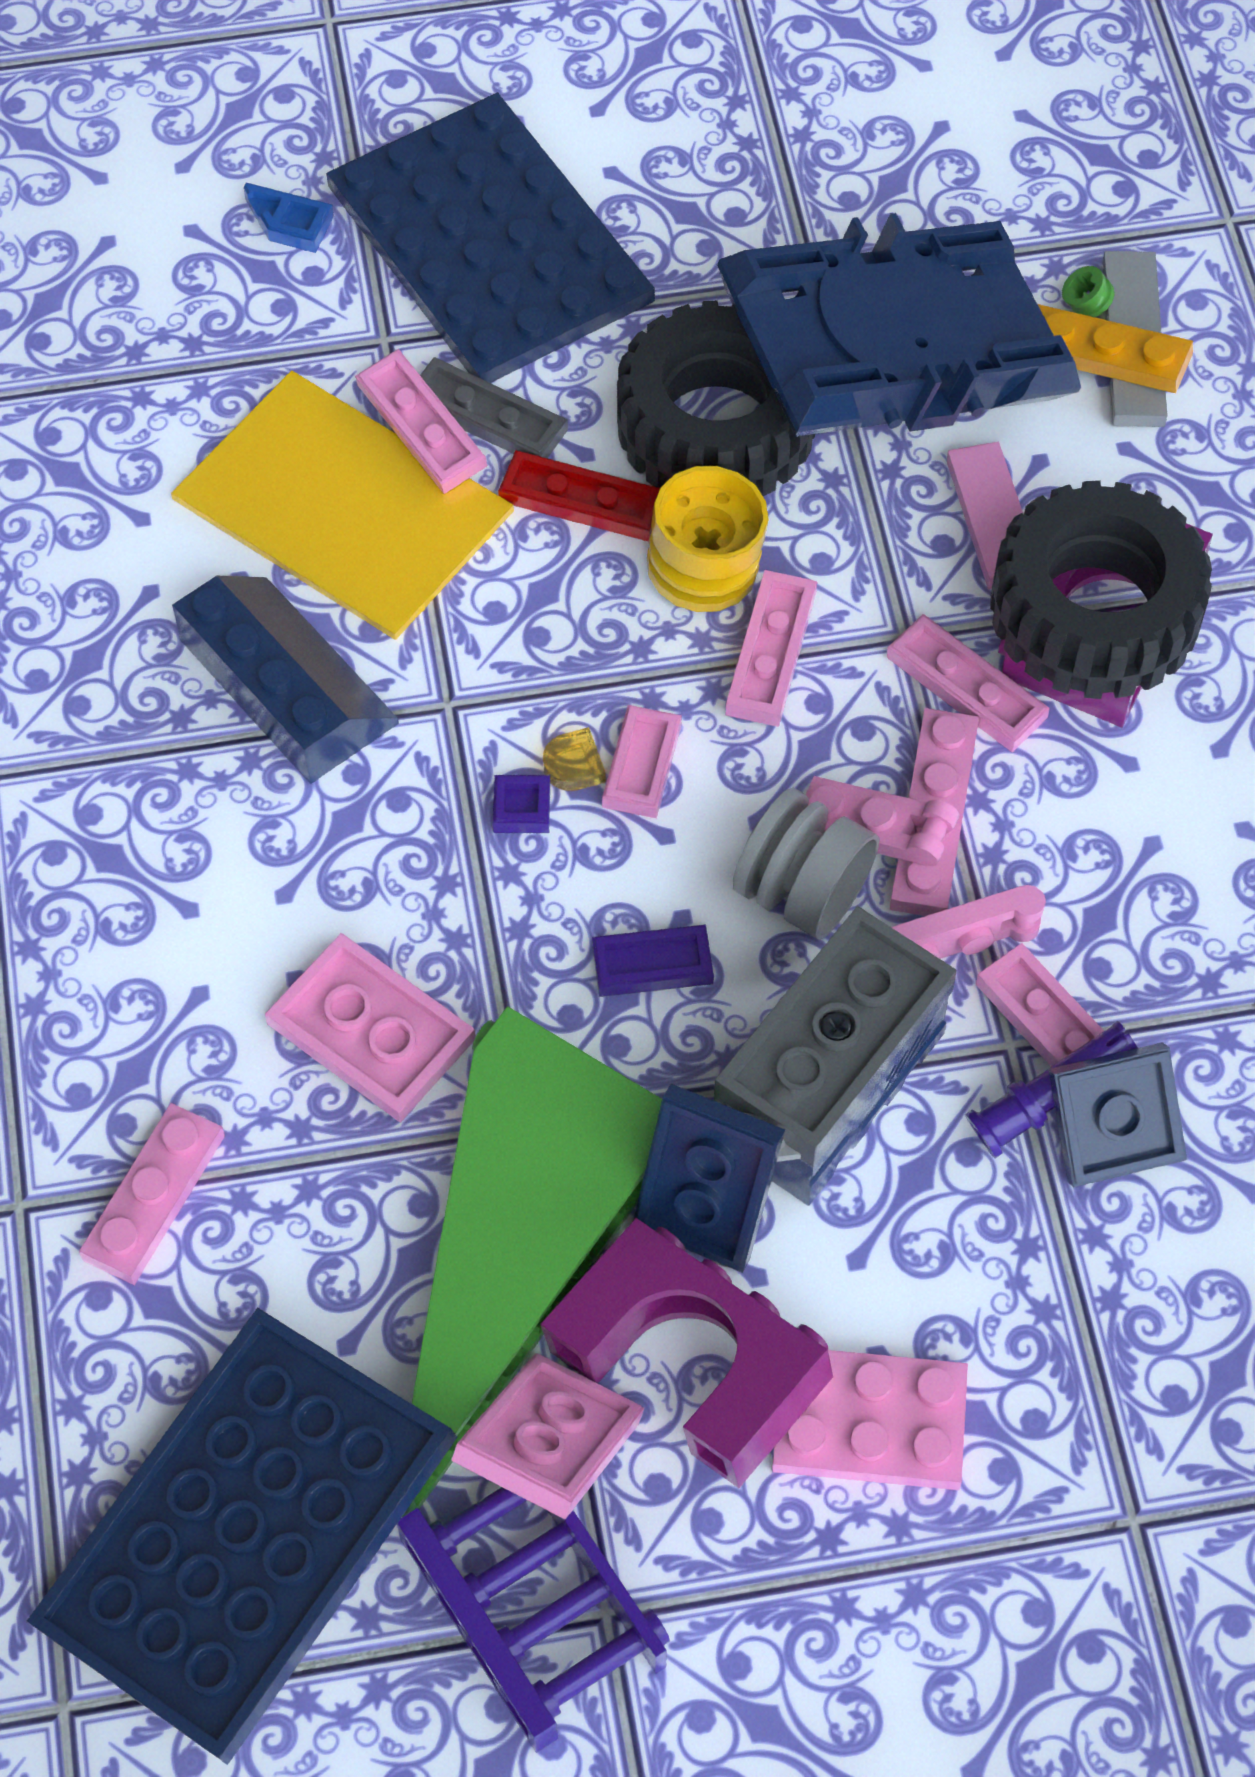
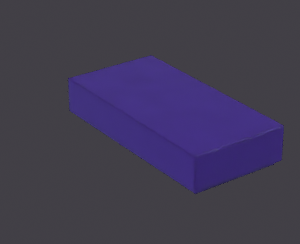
[592,924,714,997]

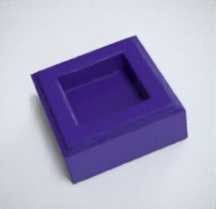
[493,775,551,833]

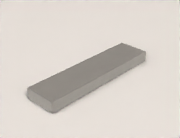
[1102,251,1168,427]

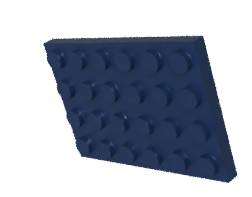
[326,92,655,383]
[27,1307,457,1766]

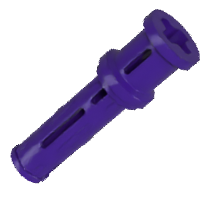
[965,1021,1138,1159]

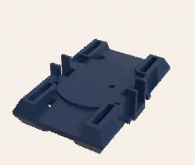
[717,213,1081,437]

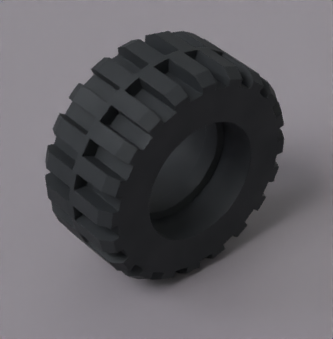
[617,300,815,496]
[990,480,1212,699]

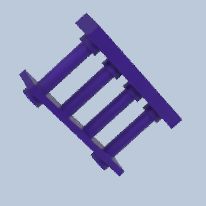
[397,1487,670,1753]

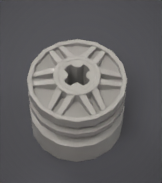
[733,787,880,940]

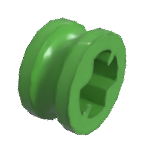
[1062,266,1115,317]

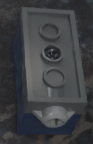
[714,905,957,1206]

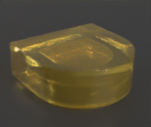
[543,727,606,791]

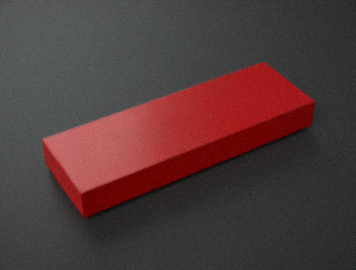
[498,450,660,542]

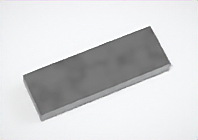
[420,357,568,458]

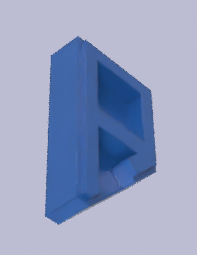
[243,182,334,253]

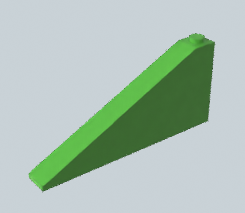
[402,1006,662,1517]

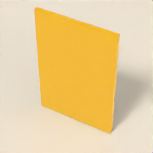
[171,370,514,640]

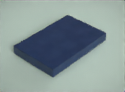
[633,1084,785,1273]

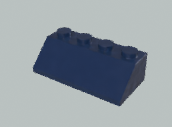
[172,575,399,784]

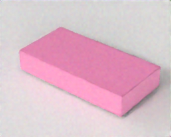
[602,705,682,819]

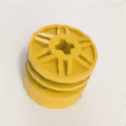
[646,466,769,612]

